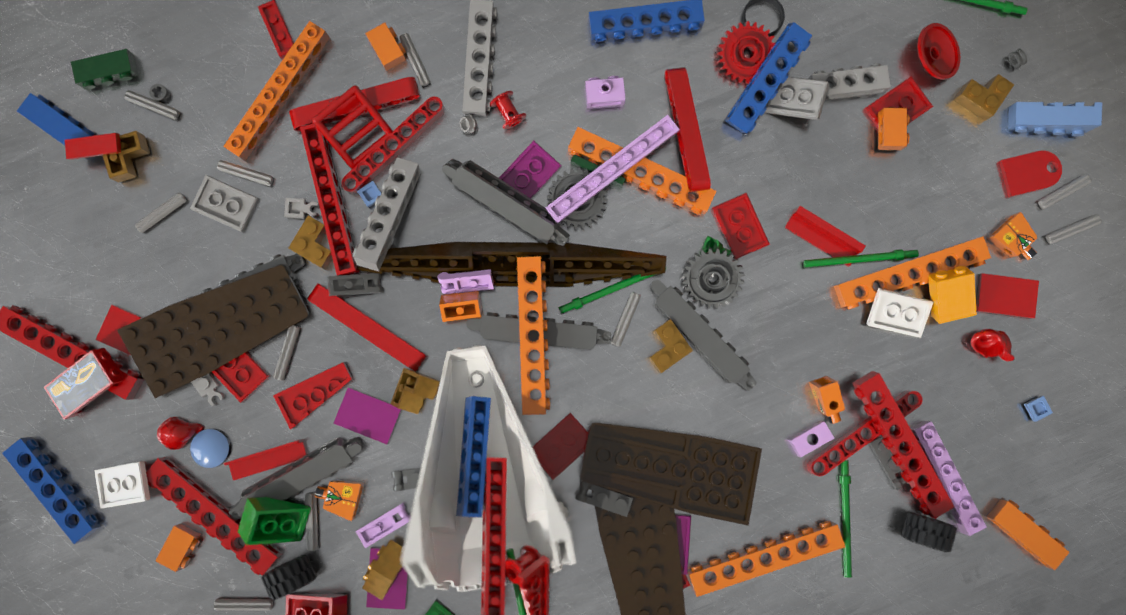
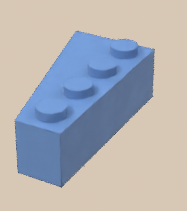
[1008,102,1102,136]

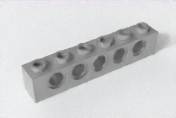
[462,0,497,117]
[353,157,421,272]

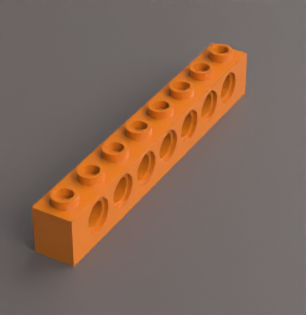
[223,21,330,161]
[568,127,716,215]
[834,236,991,310]
[517,257,550,415]
[688,521,845,597]

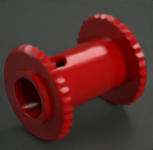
[490,91,526,129]
[505,545,541,585]

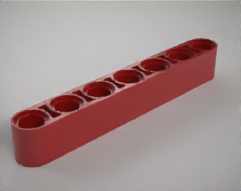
[665,67,711,192]
[289,77,420,131]
[341,96,445,195]
[307,283,427,372]
[807,391,923,476]

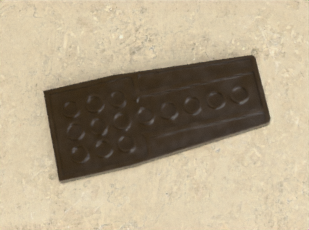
[117,264,309,398]
[579,423,762,526]
[592,489,686,615]

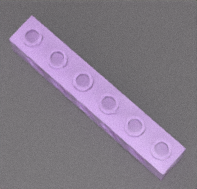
[910,421,987,536]

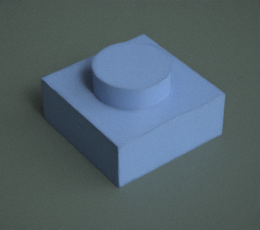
[357,181,381,208]
[1024,396,1053,422]

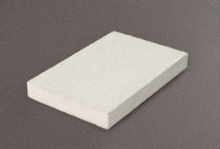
[866,288,934,338]
[94,461,150,509]

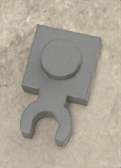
[284,198,319,219]
[191,373,225,406]

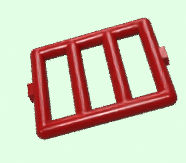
[312,85,393,169]

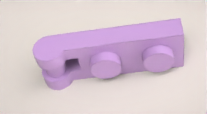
[437,269,494,294]
[355,503,411,548]

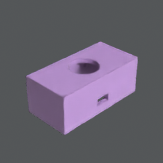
[788,421,834,457]

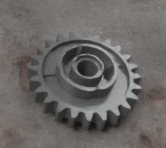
[547,168,608,230]
[683,247,745,309]

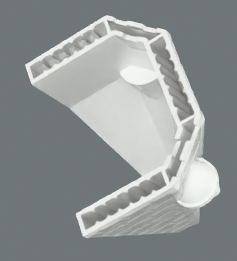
[402,345,576,592]

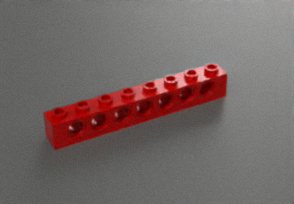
[300,124,360,276]
[0,305,144,400]
[853,371,954,519]
[146,457,283,576]
[481,458,507,615]

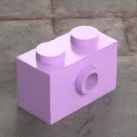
[585,76,625,108]

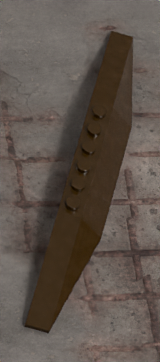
[357,242,667,287]

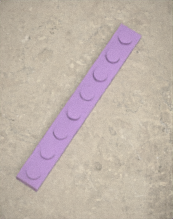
[546,115,680,224]

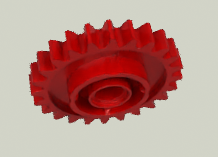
[716,21,775,84]

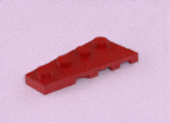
[273,362,353,430]
[517,555,549,615]

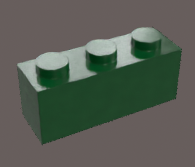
[71,49,138,90]

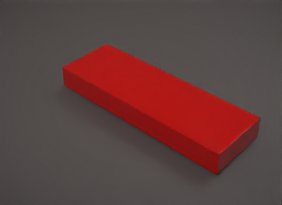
[258,0,294,59]
[65,133,121,160]

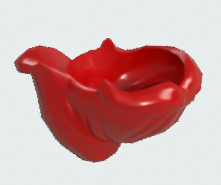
[971,329,1015,361]
[157,417,203,450]

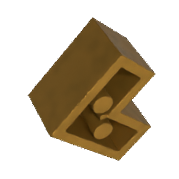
[954,74,1014,121]
[103,131,150,182]
[288,215,333,270]
[649,319,693,373]
[390,368,440,414]
[362,540,404,600]

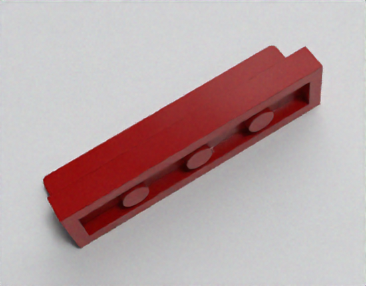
[785,206,866,267]
[224,439,308,481]

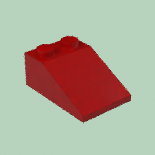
[285,594,347,615]

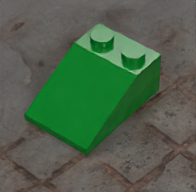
[238,497,311,545]

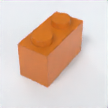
[365,22,406,71]
[878,108,910,150]
[439,291,482,322]
[155,523,201,572]

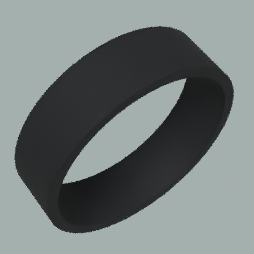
[742,0,785,37]

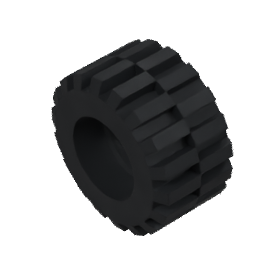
[901,512,957,552]
[261,555,317,600]

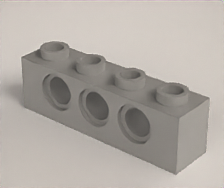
[809,64,891,100]

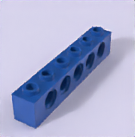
[588,0,705,42]
[724,22,812,133]
[456,396,491,518]
[2,437,101,544]

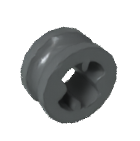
[1008,49,1027,68]
[149,84,170,103]

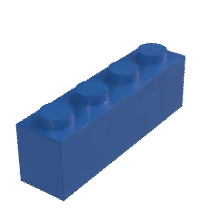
[17,93,95,159]

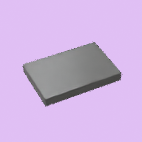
[765,77,829,120]
[190,175,259,233]

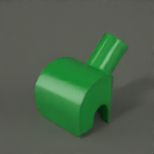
[703,236,731,255]

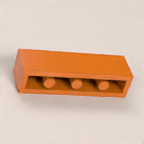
[986,499,1070,570]

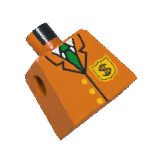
[986,212,1037,260]
[809,376,845,424]
[315,480,364,521]

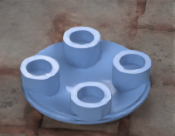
[190,429,230,468]

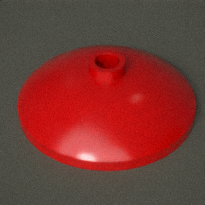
[917,23,961,80]

